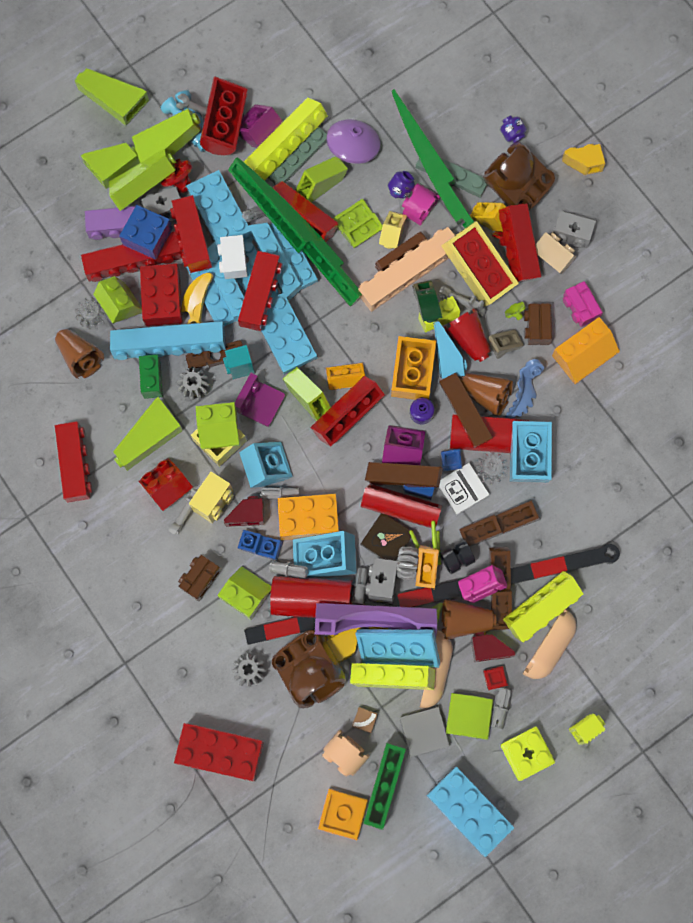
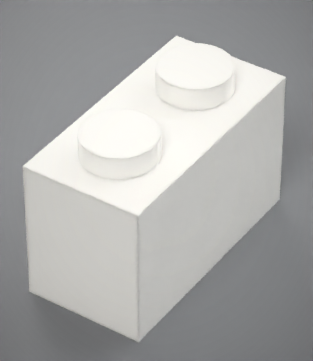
[217,235,248,279]

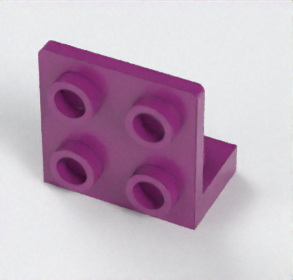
[235,373,285,427]

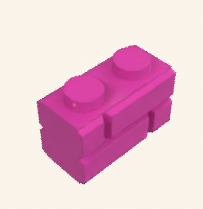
[563,281,603,327]
[458,565,507,603]

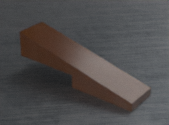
[439,373,492,448]
[365,462,443,487]
[459,500,540,547]
[489,547,512,630]

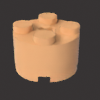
[322,730,370,777]

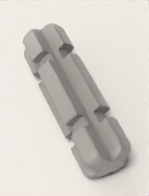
[242,206,265,222]

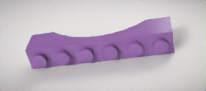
[315,603,437,639]

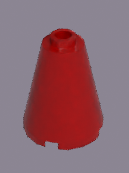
[443,308,491,362]

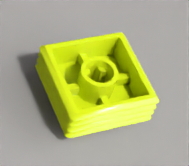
[500,727,555,781]

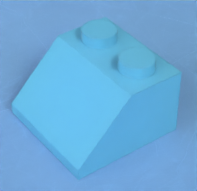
[239,442,293,488]

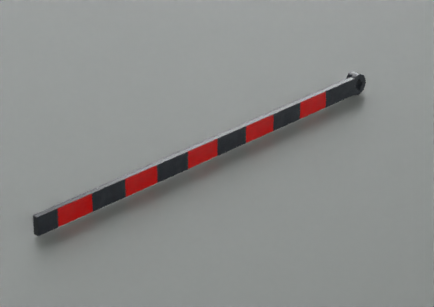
[244,544,620,645]

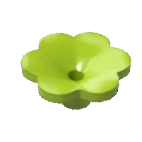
[504,302,526,320]

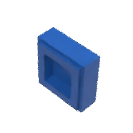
[441,449,462,471]

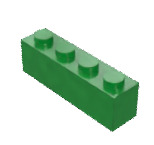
[363,743,406,830]

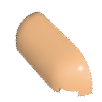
[522,609,576,679]
[419,630,453,708]

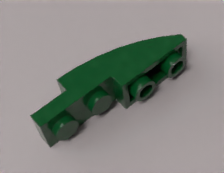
[412,280,442,323]

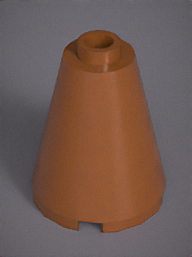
[55,329,104,379]
[460,373,514,415]
[441,600,496,639]

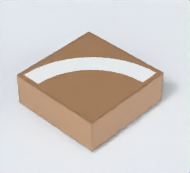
[352,707,377,733]

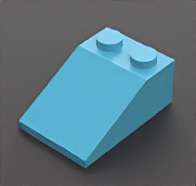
[510,421,552,483]
[293,531,357,578]

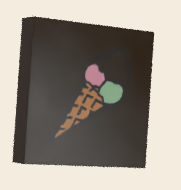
[360,514,412,561]

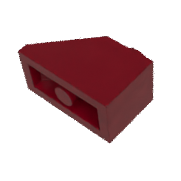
[224,496,264,527]
[471,632,515,663]

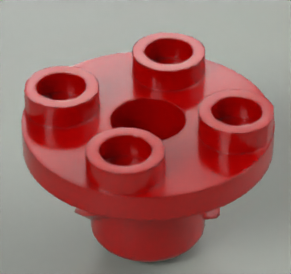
[160,159,193,193]

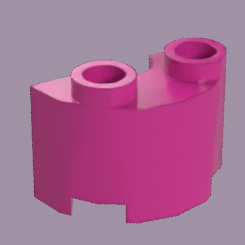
[402,183,440,226]

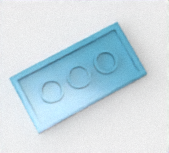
[355,629,441,668]

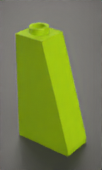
[75,68,149,126]
[132,109,201,163]
[109,149,176,211]
[113,397,183,471]

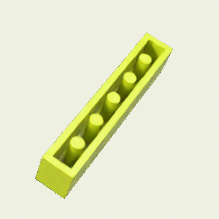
[244,97,328,181]

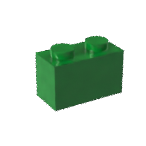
[139,355,163,399]

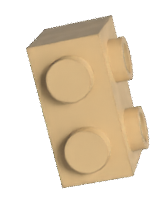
[535,232,577,274]

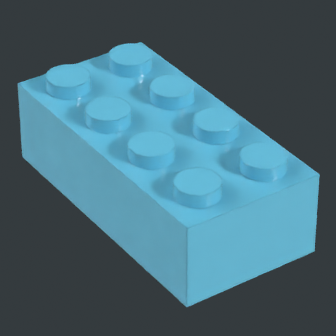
[426,767,514,857]

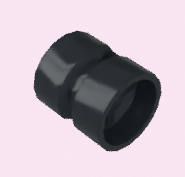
[439,540,476,575]

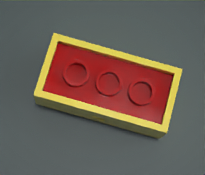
[441,221,519,307]

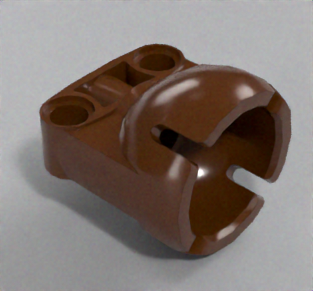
[483,142,555,211]
[272,630,347,709]

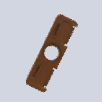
[375,231,427,272]
[185,340,243,372]

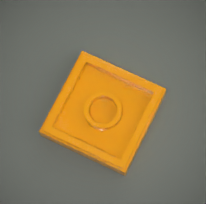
[318,789,368,840]

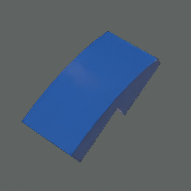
[238,530,283,561]

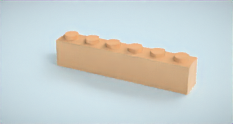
[358,227,455,312]

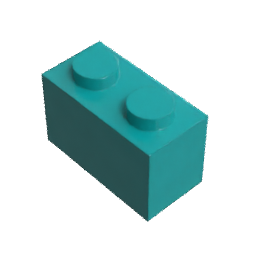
[223,345,255,380]

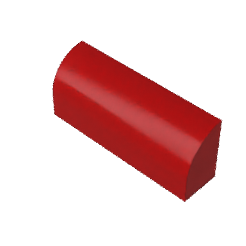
[449,414,529,453]

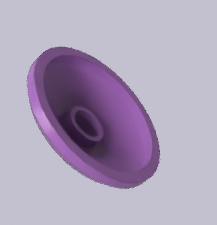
[326,119,380,164]

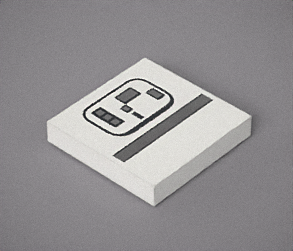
[439,463,489,516]

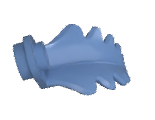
[505,359,544,419]

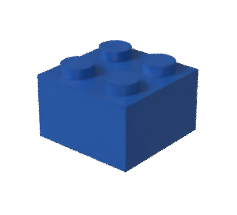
[119,205,173,260]

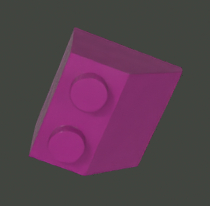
[239,104,283,148]
[382,426,426,465]

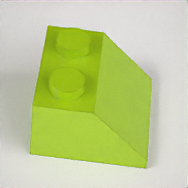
[93,276,142,323]
[195,402,240,450]
[217,566,271,620]

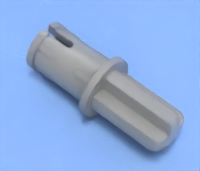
[261,486,299,499]
[269,561,308,578]
[351,568,367,605]
[491,688,511,729]

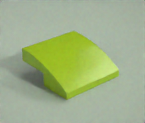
[332,198,383,248]
[446,693,493,740]

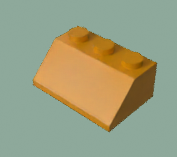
[552,317,620,384]

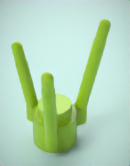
[409,521,441,565]

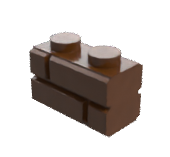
[524,304,552,345]
[178,555,221,601]

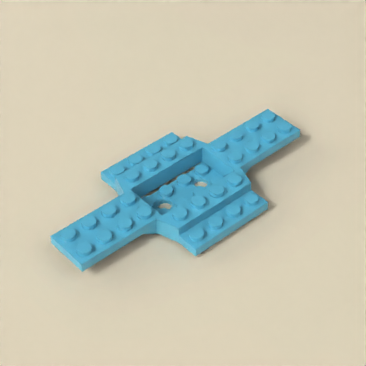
[186,170,318,374]

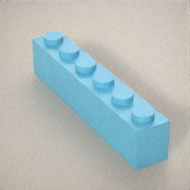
[110,321,226,360]

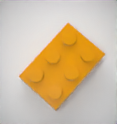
[391,336,436,400]
[277,494,339,541]

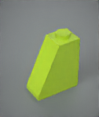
[81,143,140,189]
[295,156,348,203]
[282,367,331,421]

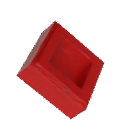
[483,666,508,691]

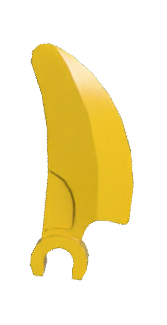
[181,272,213,324]

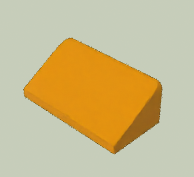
[326,363,365,390]
[415,545,439,588]

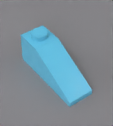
[433,320,467,379]

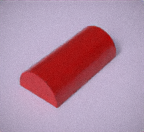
[200,76,248,155]
[361,484,442,528]
[270,576,352,618]

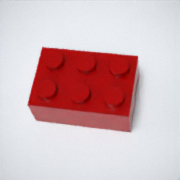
[140,263,183,327]

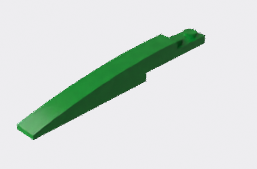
[391,89,474,228]
[228,157,362,307]

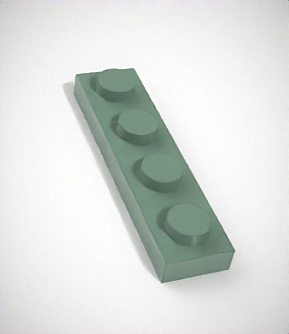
[268,127,327,185]
[416,158,487,198]

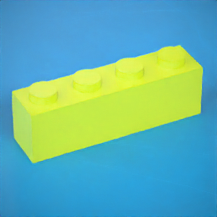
[503,571,583,643]
[350,663,435,690]

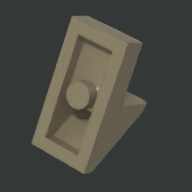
[488,330,524,359]

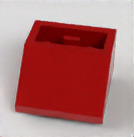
[138,458,193,511]

